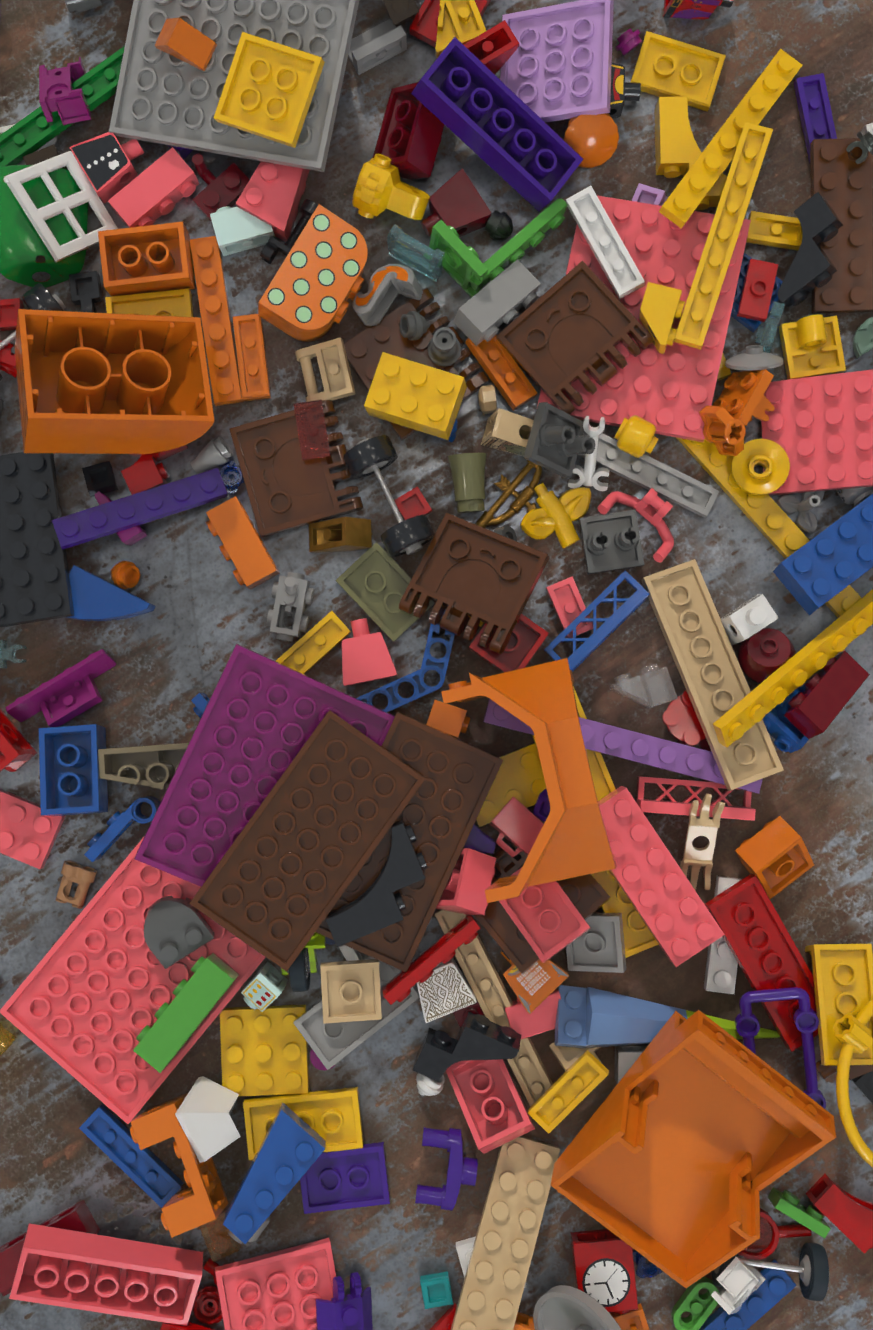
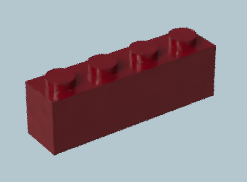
[0,1200,100,1296]

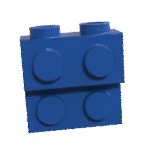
[763,684,809,754]

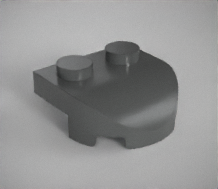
[144,896,214,969]

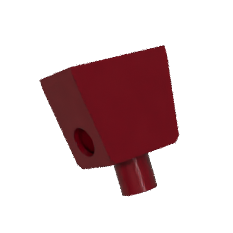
[420,168,491,237]

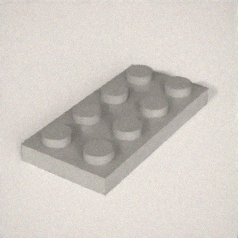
[293,960,420,1070]

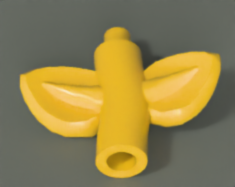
[520,483,591,549]

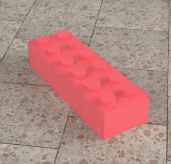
[598,786,725,967]
[9,1223,203,1326]

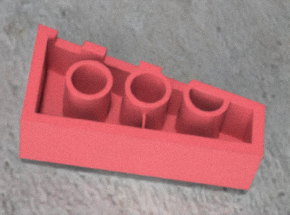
[236,161,309,242]

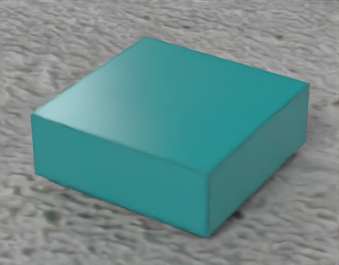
[420,1271,453,1309]

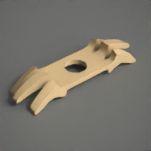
[680,794,725,891]

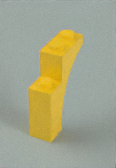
[654,96,727,210]

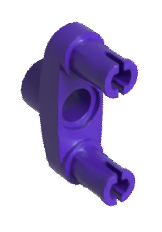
[415,1127,478,1211]

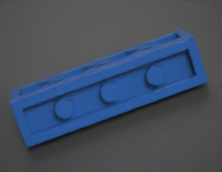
[544,570,649,672]

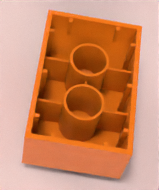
[15,309,214,454]

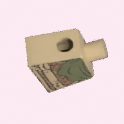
[481,408,534,456]

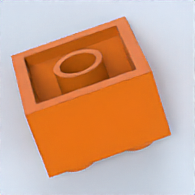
[735,816,814,899]

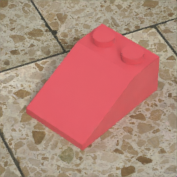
[446,1059,535,1154]

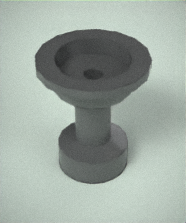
[427,327,461,367]

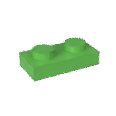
[768,1187,831,1239]

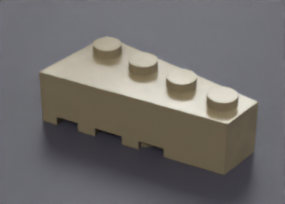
[98,743,189,790]

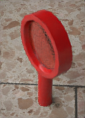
[738,1208,812,1260]

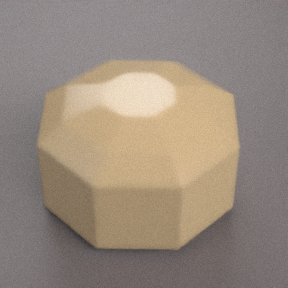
[478,385,497,414]

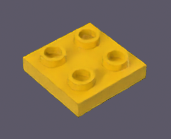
[779,314,846,380]

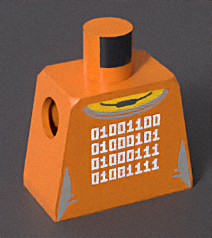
[500,950,570,1014]

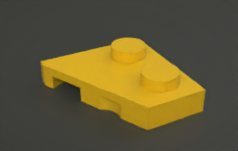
[435,0,486,58]

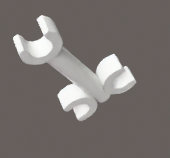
[568,416,610,491]

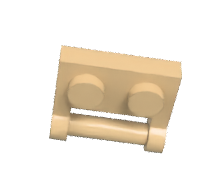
[295,337,355,406]

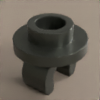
[846,131,873,164]

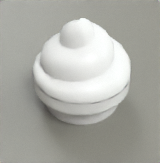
[416,1073,445,1096]

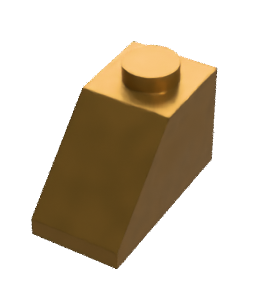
[309,517,372,552]

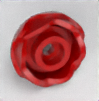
[192,1286,223,1324]

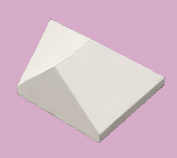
[175,1076,241,1163]

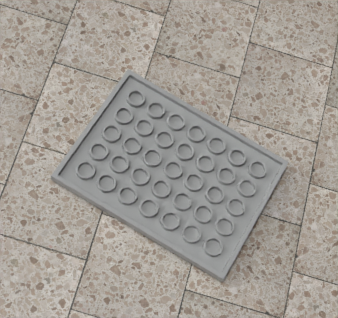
[109,0,360,172]

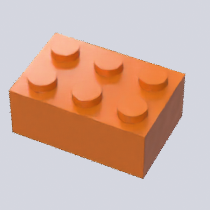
[98,222,195,297]

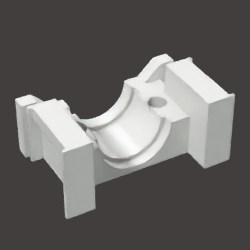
[711,1257,766,1315]

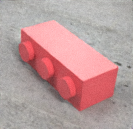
[108,147,199,228]

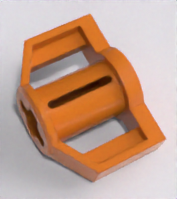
[699,406,746,456]

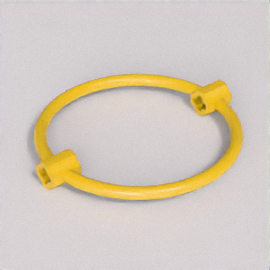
[832,999,873,1167]

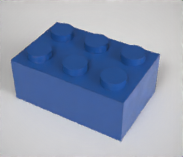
[39,724,108,816]

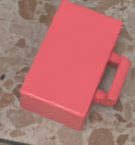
[490,797,544,858]
[504,989,561,1039]

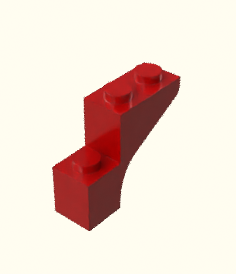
[121,445,188,495]

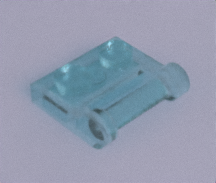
[387,224,445,282]

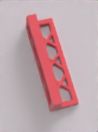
[636,776,756,821]

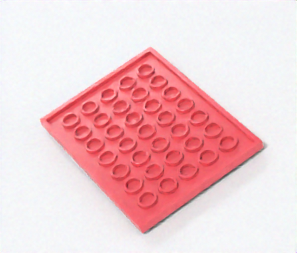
[537,196,751,442]
[0,837,266,1124]

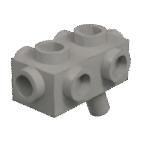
[266,572,314,642]

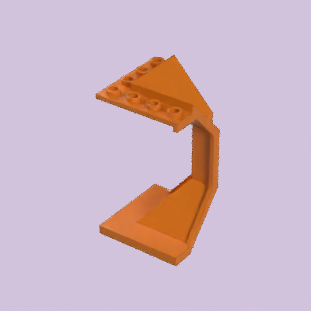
[441,658,617,903]

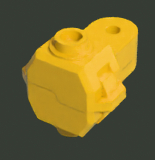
[352,154,430,220]

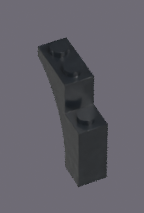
[326,819,428,947]

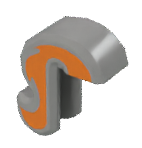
[352,264,423,326]

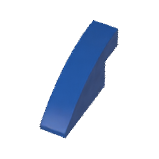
[65,565,156,621]

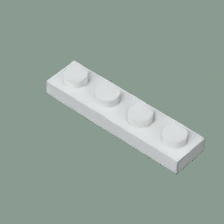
[566,186,645,299]
[704,876,742,994]

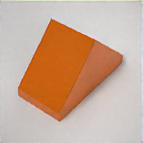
[155,17,217,71]

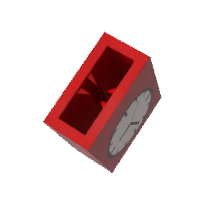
[570,1229,638,1314]

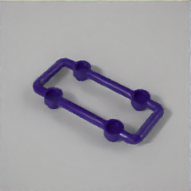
[735,987,826,1109]

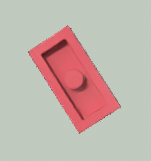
[546,576,593,638]

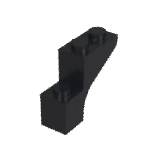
[778,192,843,307]
[413,1012,521,1082]

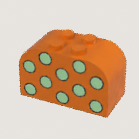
[258,204,368,342]

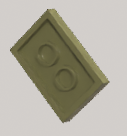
[335,542,435,642]

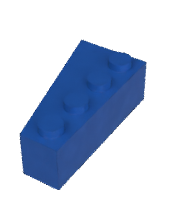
[223,1102,326,1244]

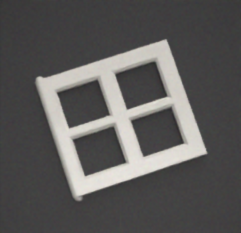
[3,151,118,262]

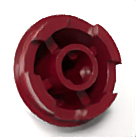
[738,628,796,683]

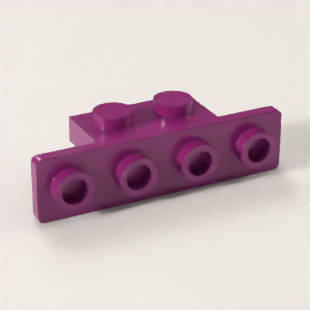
[5,649,116,727]

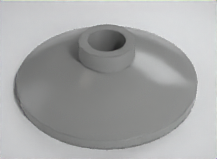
[725,345,783,371]

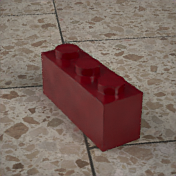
[784,651,870,739]

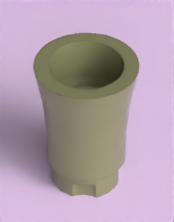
[447,453,487,513]

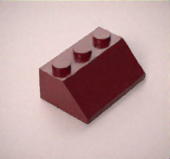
[373,82,445,180]

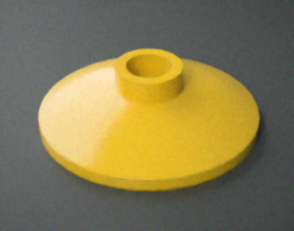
[731,439,790,495]

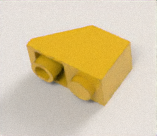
[639,282,685,354]

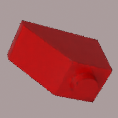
[464,20,519,75]

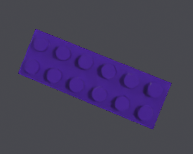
[411,37,583,212]

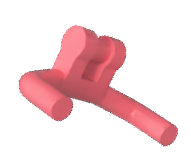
[597,488,674,563]

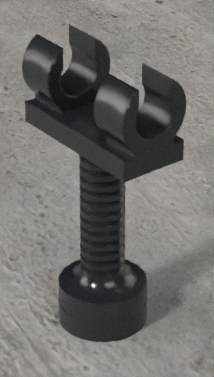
[260,199,318,264]

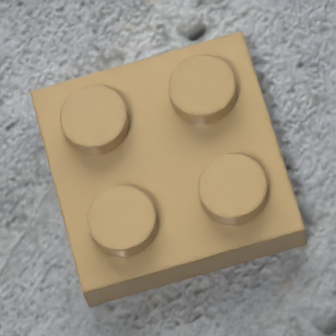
[320,959,382,1024]

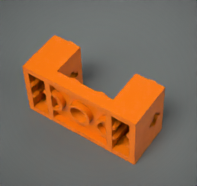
[130,1092,229,1238]

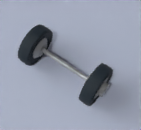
[711,1243,829,1301]

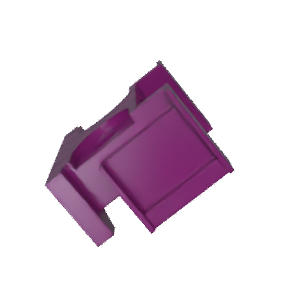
[39,57,91,126]

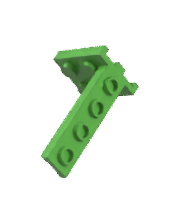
[428,198,568,298]

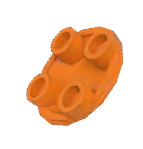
[564,113,619,168]

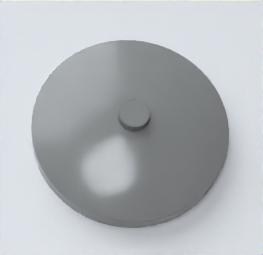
[533,1285,621,1330]

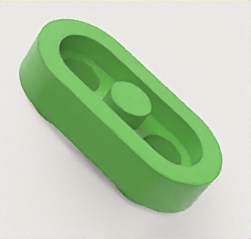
[671,1277,719,1330]

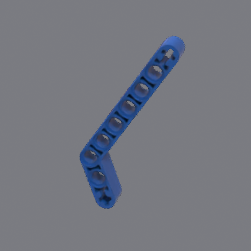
[356,610,455,713]

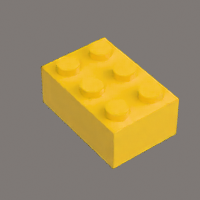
[364,352,467,440]

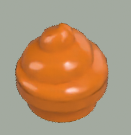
[111,561,140,589]

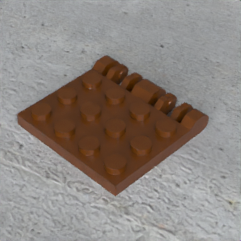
[496,261,654,414]
[344,288,490,441]
[229,400,364,538]
[399,513,549,654]
[475,818,611,974]

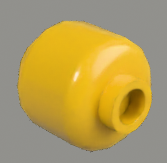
[614,415,658,458]

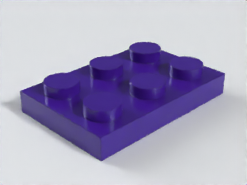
[300,1142,390,1214]

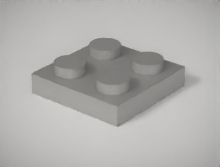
[566,913,627,973]

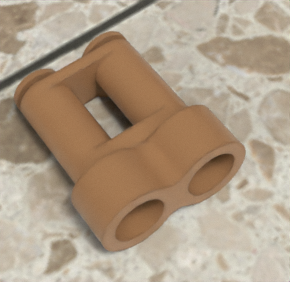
[56,861,97,909]

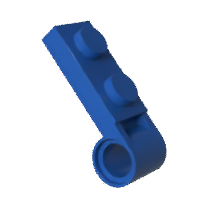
[84,796,161,862]

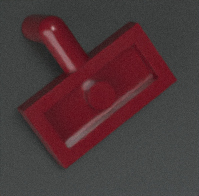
[192,154,249,222]

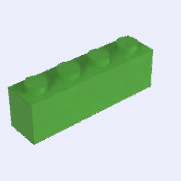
[133,953,239,1073]

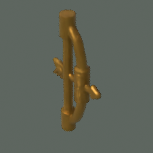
[475,460,542,528]

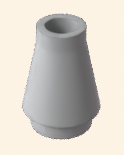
[190,436,233,474]

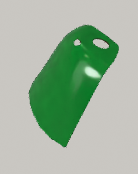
[0,165,88,288]

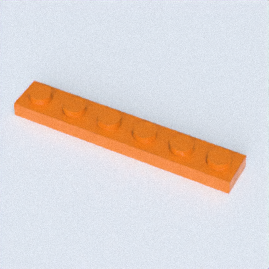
[190,236,243,406]

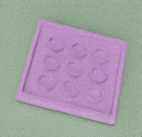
[500,0,614,122]

